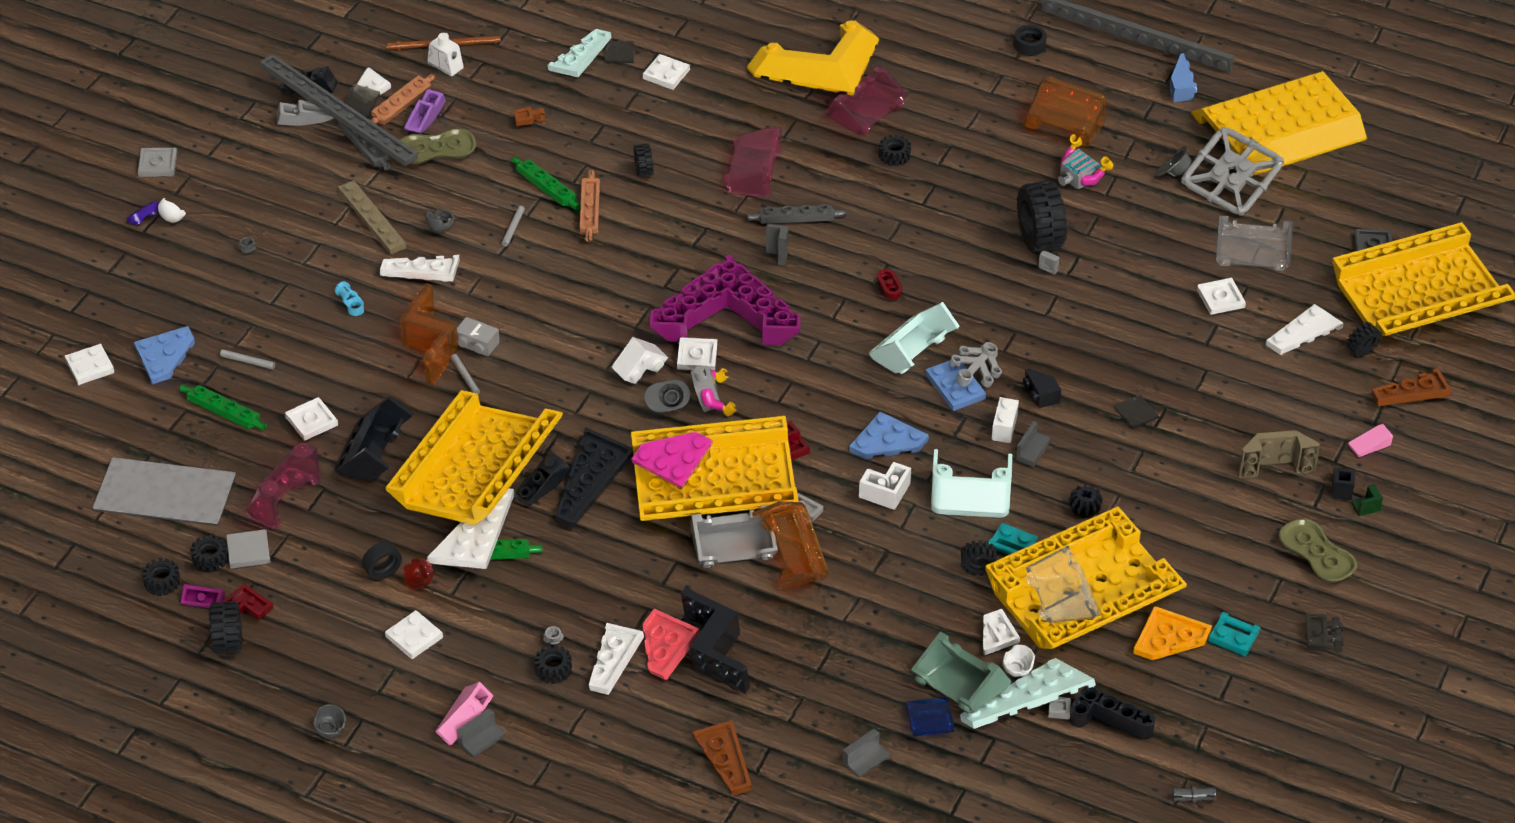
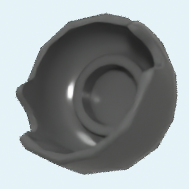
[425,209,455,232]
[313,704,346,738]

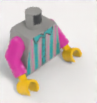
[1058,134,1113,189]
[691,366,737,417]

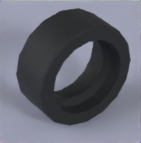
[1013,25,1047,56]
[362,541,402,580]

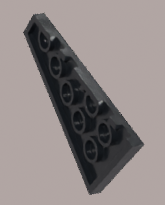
[556,427,633,529]

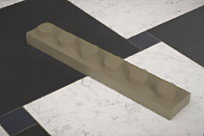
[338,180,406,255]

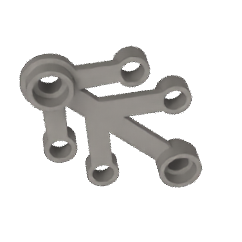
[949,342,1002,388]

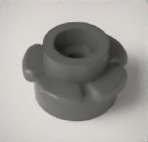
[238,237,256,254]

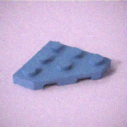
[134,326,195,384]
[849,412,929,459]

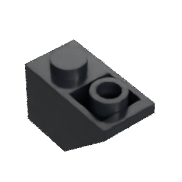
[1023,368,1061,408]
[1332,467,1355,500]

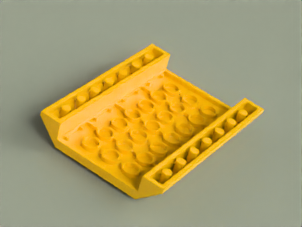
[1191,71,1367,176]
[1332,222,1515,336]
[386,390,563,525]
[631,416,799,521]

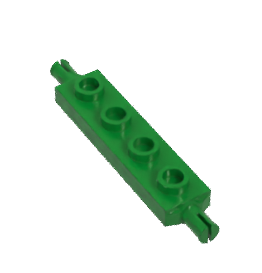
[511,156,581,211]
[179,384,267,431]
[434,539,542,560]

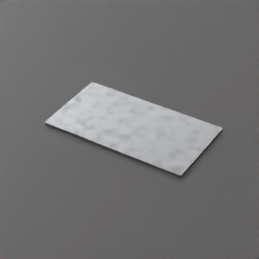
[93,458,236,526]

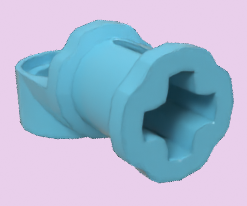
[335,281,364,316]

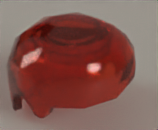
[404,557,434,589]

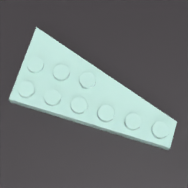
[960,658,1096,729]

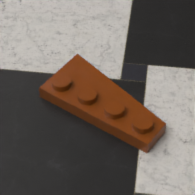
[1372,368,1451,406]
[692,720,753,796]

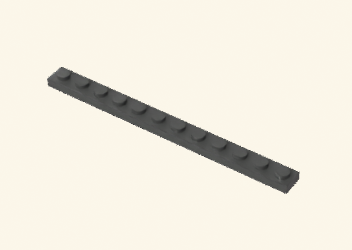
[1041,0,1234,73]
[260,54,418,166]

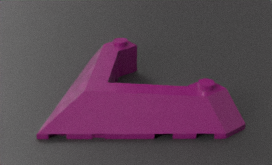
[649,254,801,345]

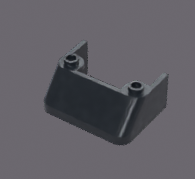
[334,396,414,481]

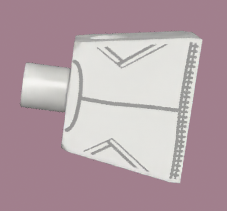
[428,33,463,77]

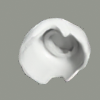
[158,198,186,223]
[1003,644,1035,677]

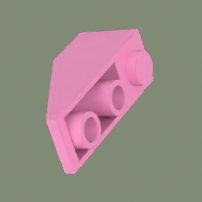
[435,682,493,745]

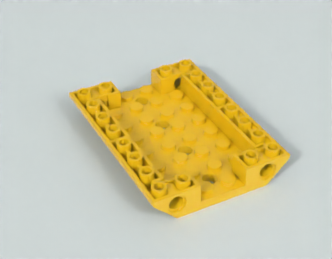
[985,506,1187,649]

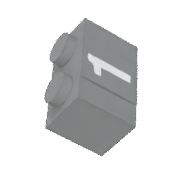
[455,317,500,356]

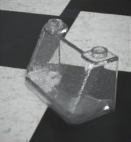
[1216,216,1293,271]
[1026,546,1101,623]

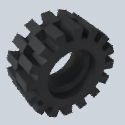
[879,134,911,166]
[633,143,654,177]
[1346,321,1382,357]
[190,535,228,572]
[961,540,997,576]
[142,558,180,596]
[535,645,572,684]

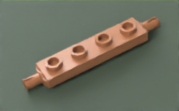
[370,73,436,125]
[580,170,600,242]

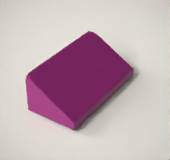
[180,584,226,608]

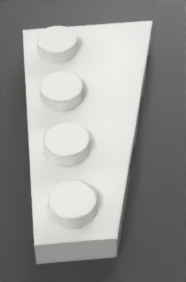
[380,255,460,282]
[1266,304,1343,355]
[589,623,644,695]

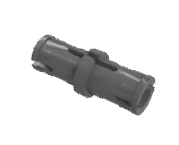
[1172,786,1216,803]

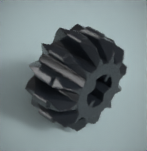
[1069,484,1103,518]

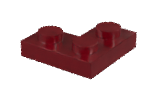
[222,583,274,620]

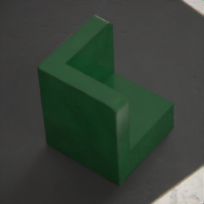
[1351,484,1383,516]

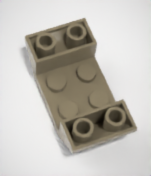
[1238,430,1320,478]

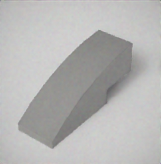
[276,100,334,126]

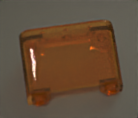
[1024,77,1107,147]

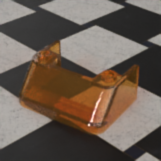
[752,501,828,588]

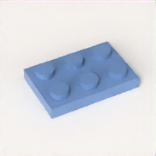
[925,361,986,411]

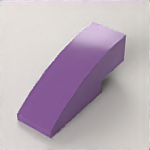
[404,89,446,135]

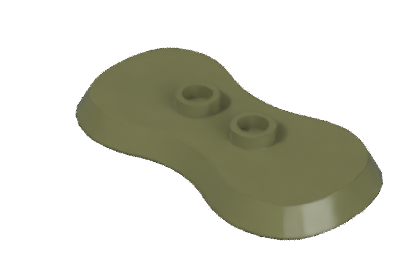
[400,129,476,164]
[1279,519,1357,583]

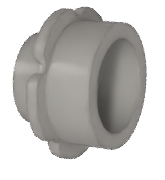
[543,626,564,645]

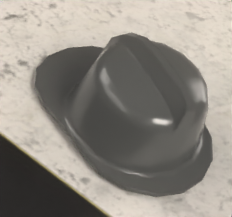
[1154,146,1193,177]
[644,380,690,412]

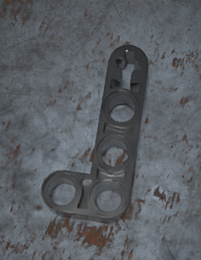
[1070,686,1155,739]

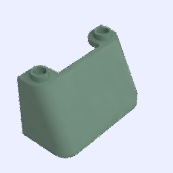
[911,631,1011,713]

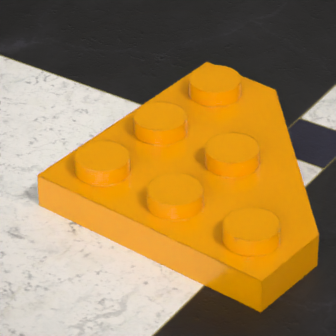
[1133,606,1212,660]

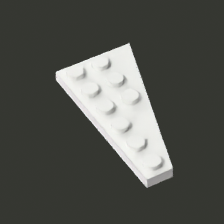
[427,488,514,569]

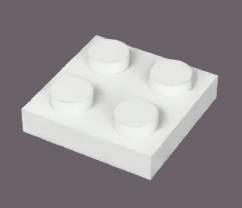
[643,54,690,90]
[1197,278,1246,315]
[677,338,717,370]
[65,344,114,385]
[285,397,338,441]
[385,610,443,659]

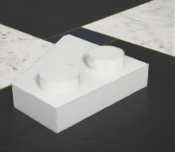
[353,68,391,104]
[983,609,1020,655]

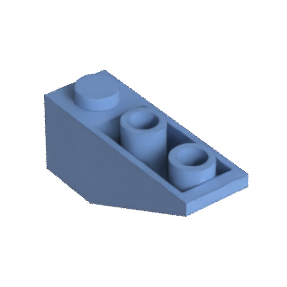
[1169,53,1197,102]

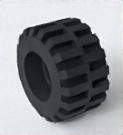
[209,601,242,654]

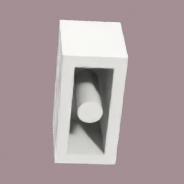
[992,397,1019,443]

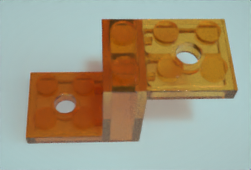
[399,283,459,386]

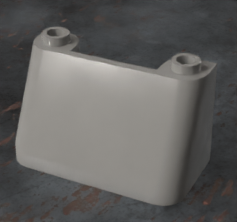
[690,505,778,568]

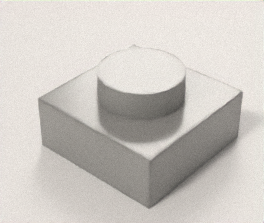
[1039,250,1060,275]
[1048,697,1071,719]

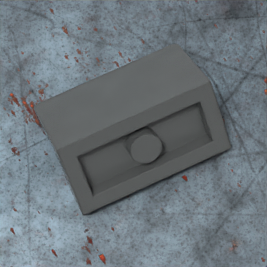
[766,224,789,265]
[1016,421,1051,467]
[456,708,505,757]
[842,729,889,777]

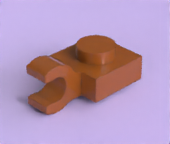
[514,107,546,126]

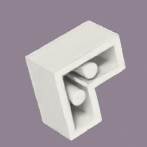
[612,337,668,384]
[859,462,911,510]

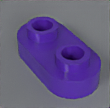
[126,200,159,225]

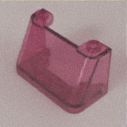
[825,64,908,135]
[724,126,781,197]
[246,443,321,530]

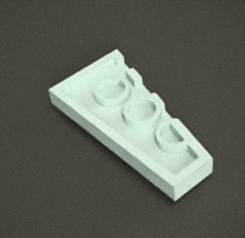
[547,29,612,77]

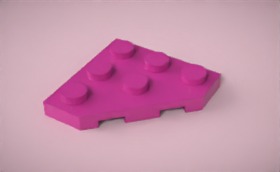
[632,432,713,489]

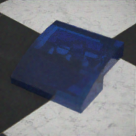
[906,697,955,737]

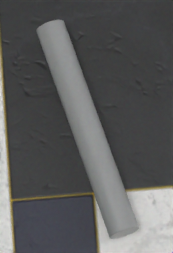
[501,206,525,247]
[220,349,275,370]
[450,354,480,395]

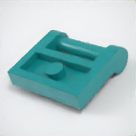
[988,523,1038,555]
[1208,612,1261,657]

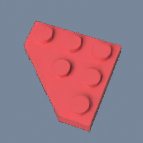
[642,609,700,680]

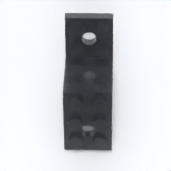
[681,587,750,694]

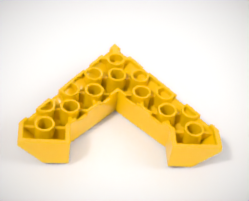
[747,21,879,95]

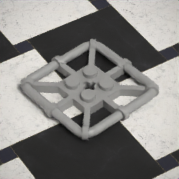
[1181,126,1284,216]

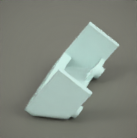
[868,302,960,374]
[931,449,1012,518]

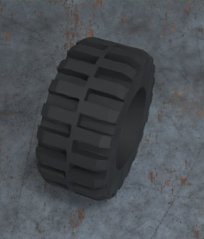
[1017,180,1067,253]

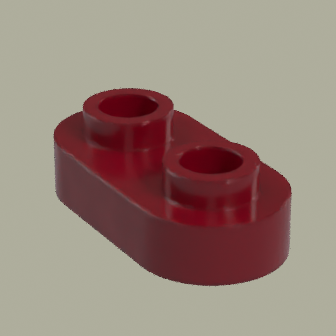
[877,269,902,299]

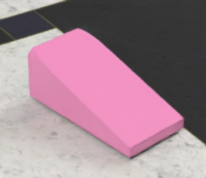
[1348,424,1393,457]

